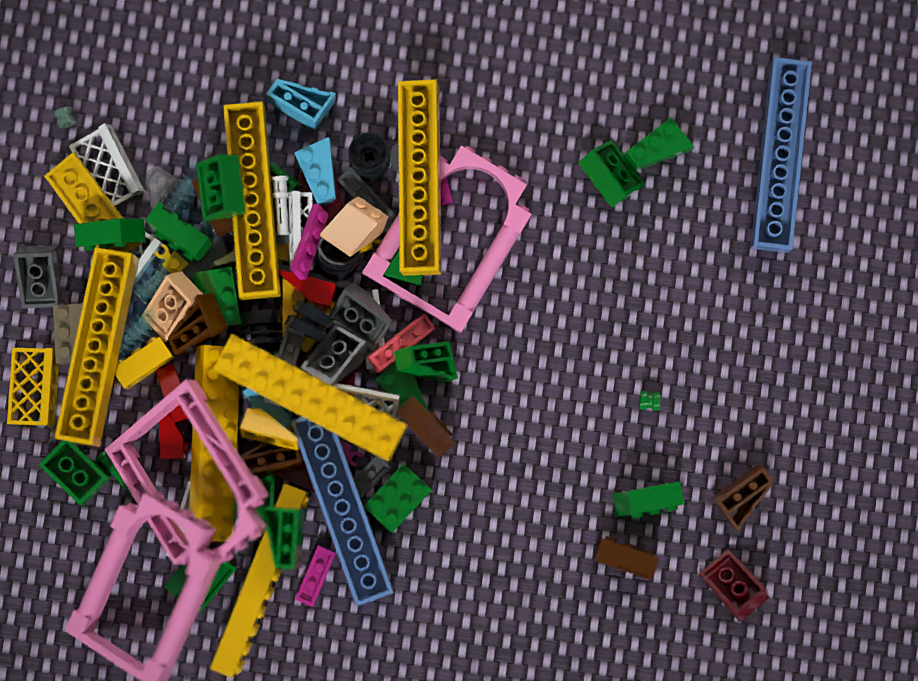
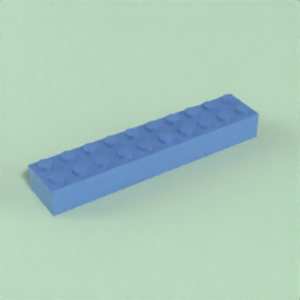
[750,57,812,253]
[291,417,393,606]

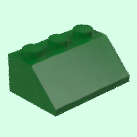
[578,140,645,208]
[196,154,246,221]
[192,267,241,326]
[164,545,237,614]

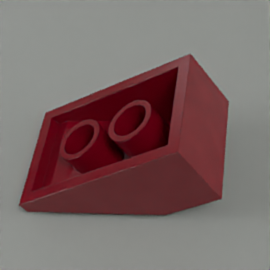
[699,549,769,622]

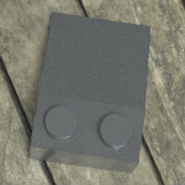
[13,245,60,308]
[329,282,393,352]
[300,324,369,386]

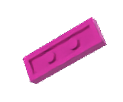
[295,545,336,607]

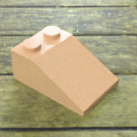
[320,197,388,257]
[142,271,203,342]

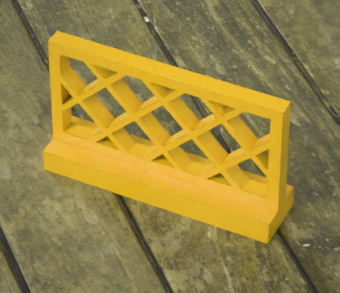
[7,348,59,426]

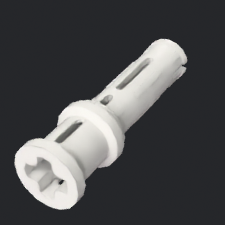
[271,176,290,235]

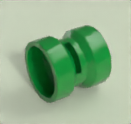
[639,391,660,411]

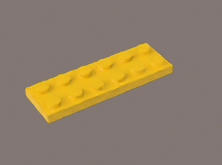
[44,153,142,253]

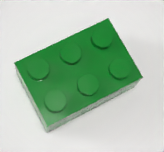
[39,441,112,506]
[364,464,432,533]

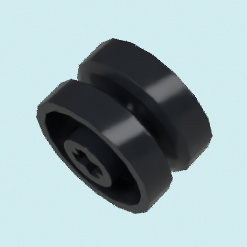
[316,238,360,281]
[284,300,335,343]

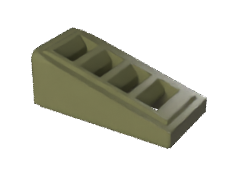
[210,250,236,270]

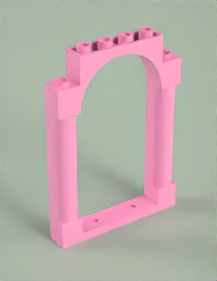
[362,145,532,333]
[105,380,269,570]
[65,491,221,681]

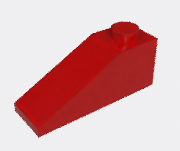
[279,270,337,310]
[156,363,189,423]
[158,401,190,460]

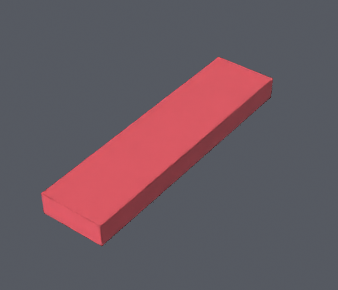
[366,313,436,373]

